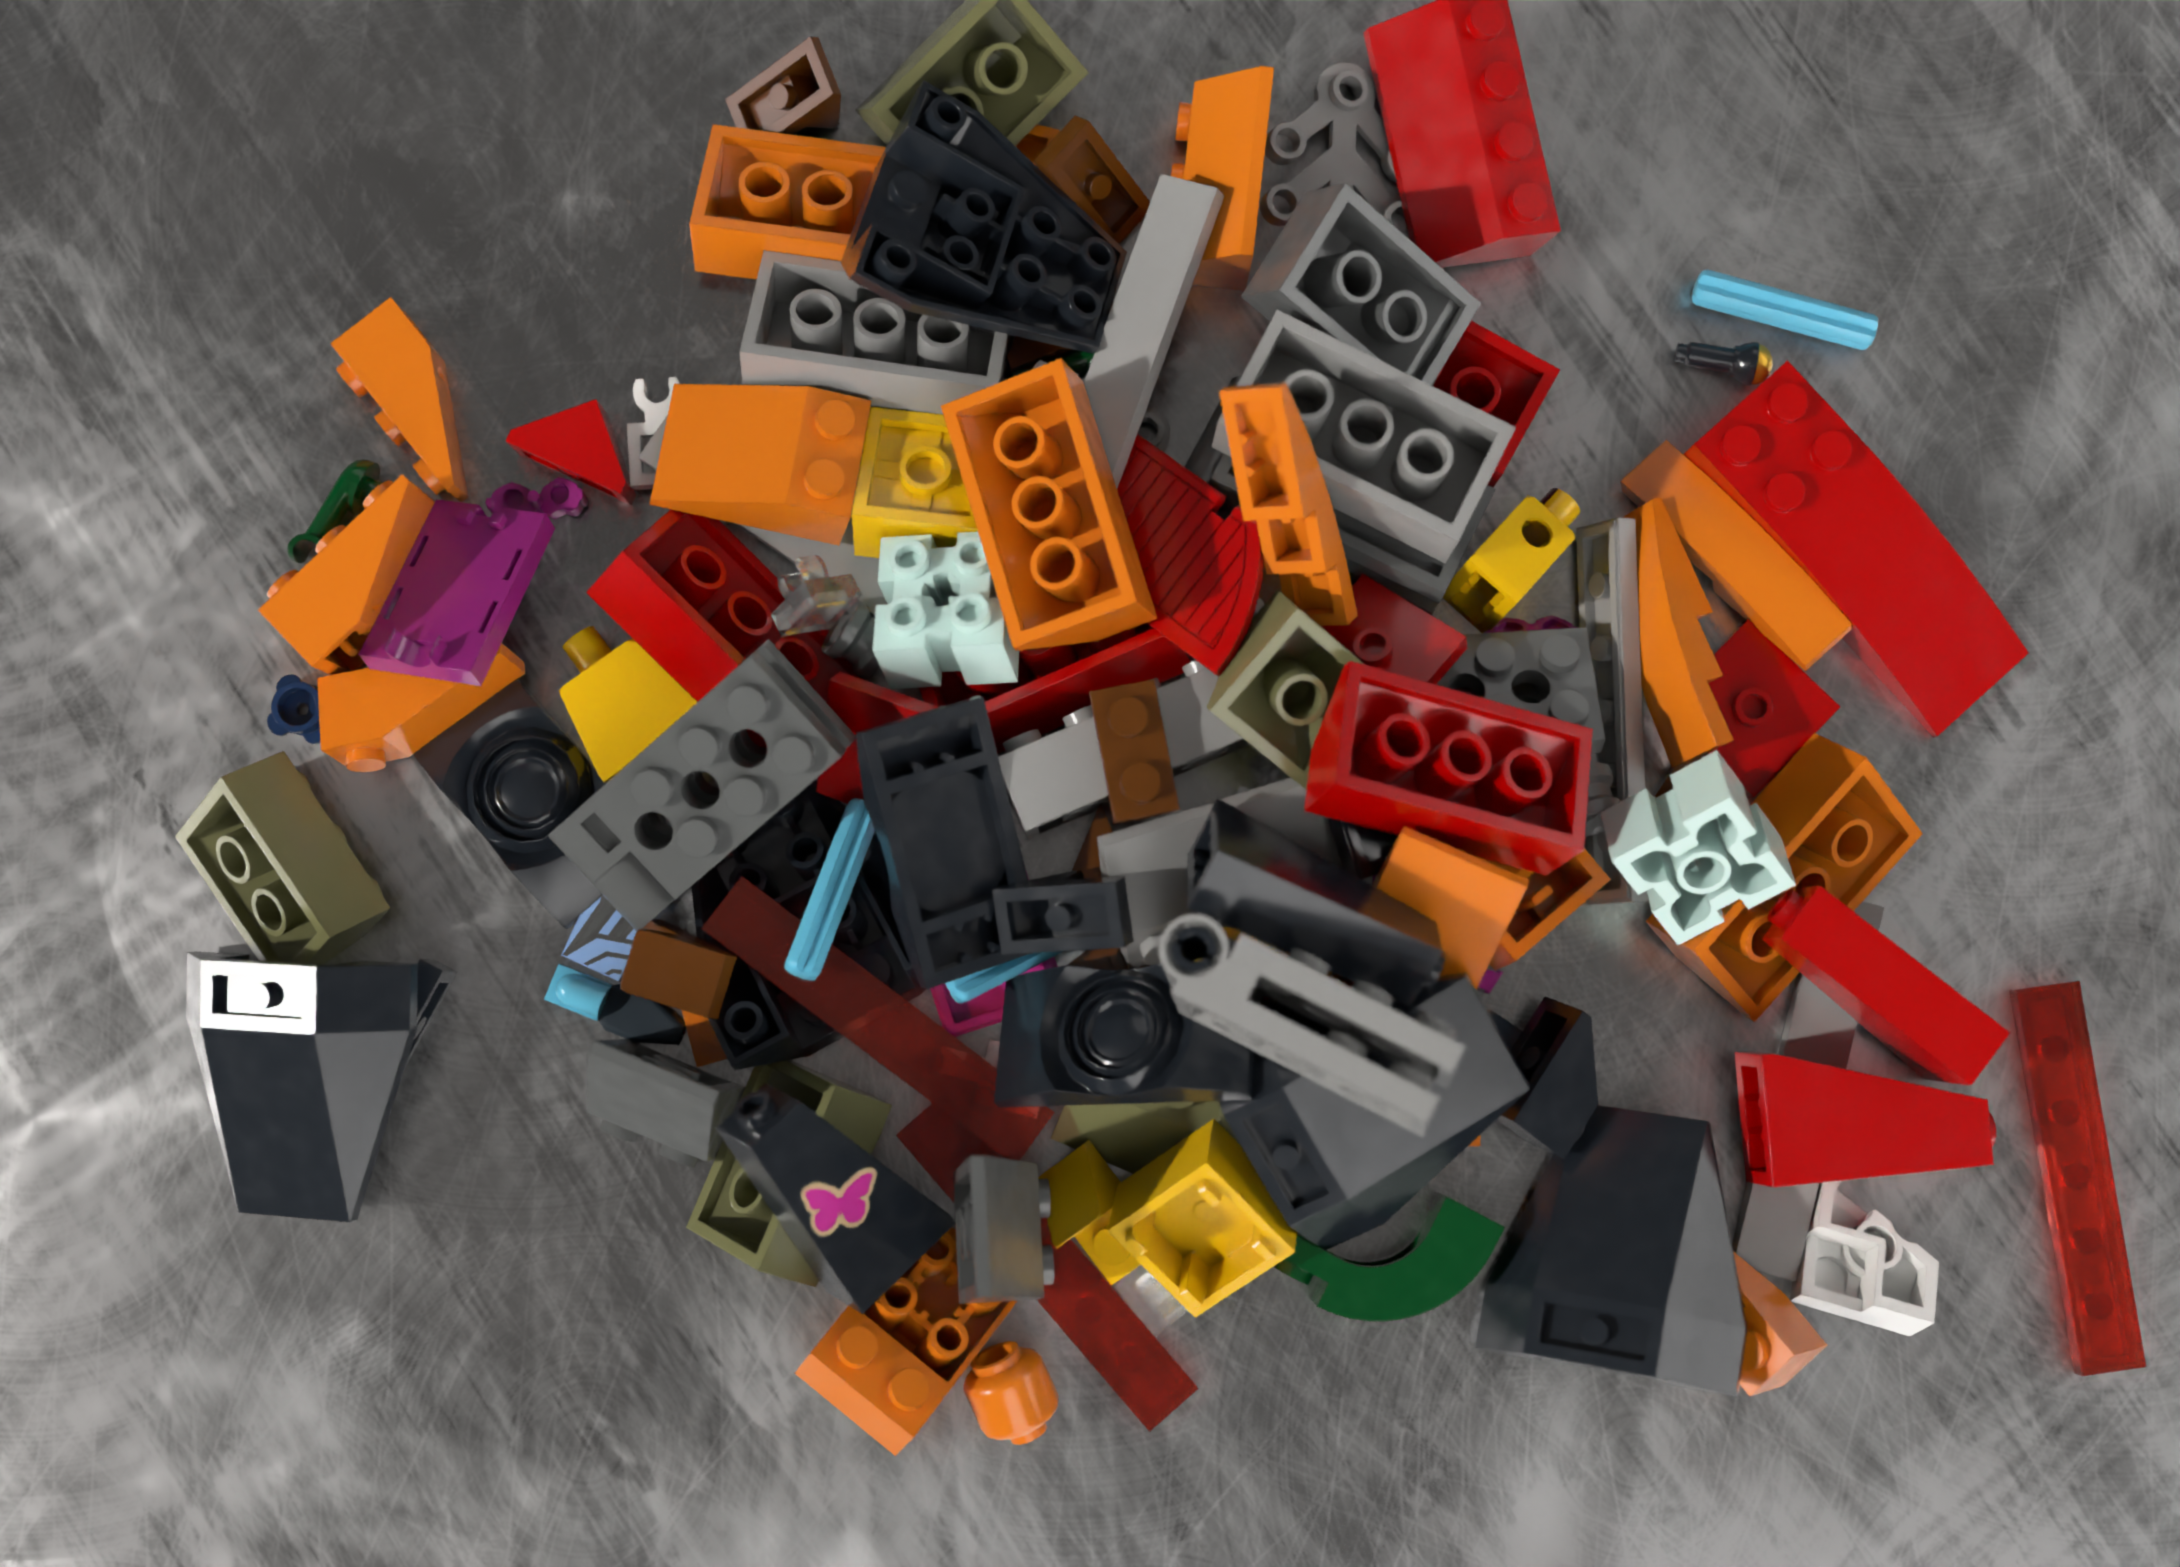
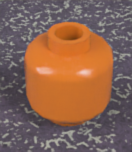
[963,1341,1059,1445]

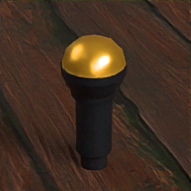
[1674,342,1773,386]

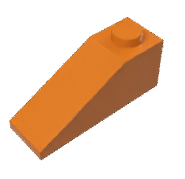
[317,643,525,772]

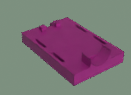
[359,499,555,686]

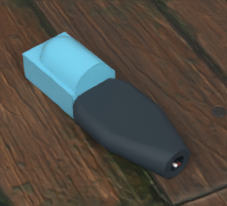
[544,964,686,1045]

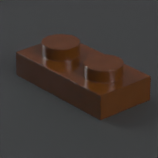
[1089,679,1180,824]

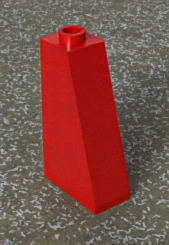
[1762,886,2011,1086]
[1734,1051,1997,1188]

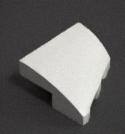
[1790,1181,1939,1336]

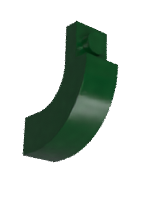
[1274,1192,1505,1322]

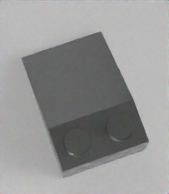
[1241,183,1481,386]
[586,1039,745,1167]
[953,1155,1054,1304]

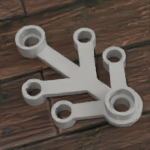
[1260,62,1409,238]

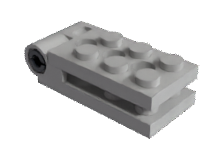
[1159,914,1465,1137]

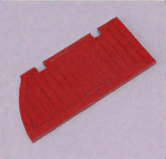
[1117,433,1264,677]

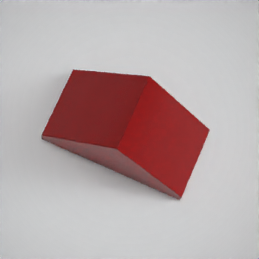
[505,399,637,506]

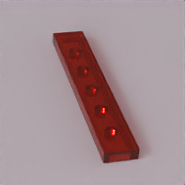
[701,877,1055,1161]
[2009,981,2146,1376]
[896,1092,1199,1432]

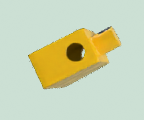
[1442,488,1580,633]
[559,626,697,783]

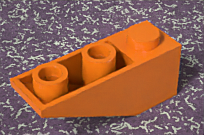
[330,297,469,502]
[1733,1251,1828,1396]

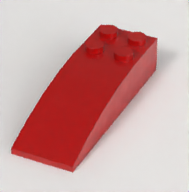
[1683,360,2029,738]

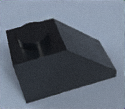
[1497,996,1598,1159]

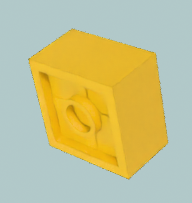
[852,407,978,558]
[1107,1118,1297,1317]

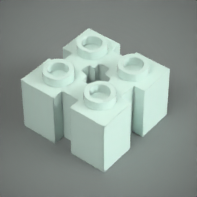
[872,531,1019,689]
[1601,750,1796,945]

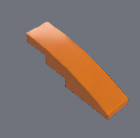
[1219,383,1358,626]
[1620,440,1852,671]
[1622,497,1733,768]

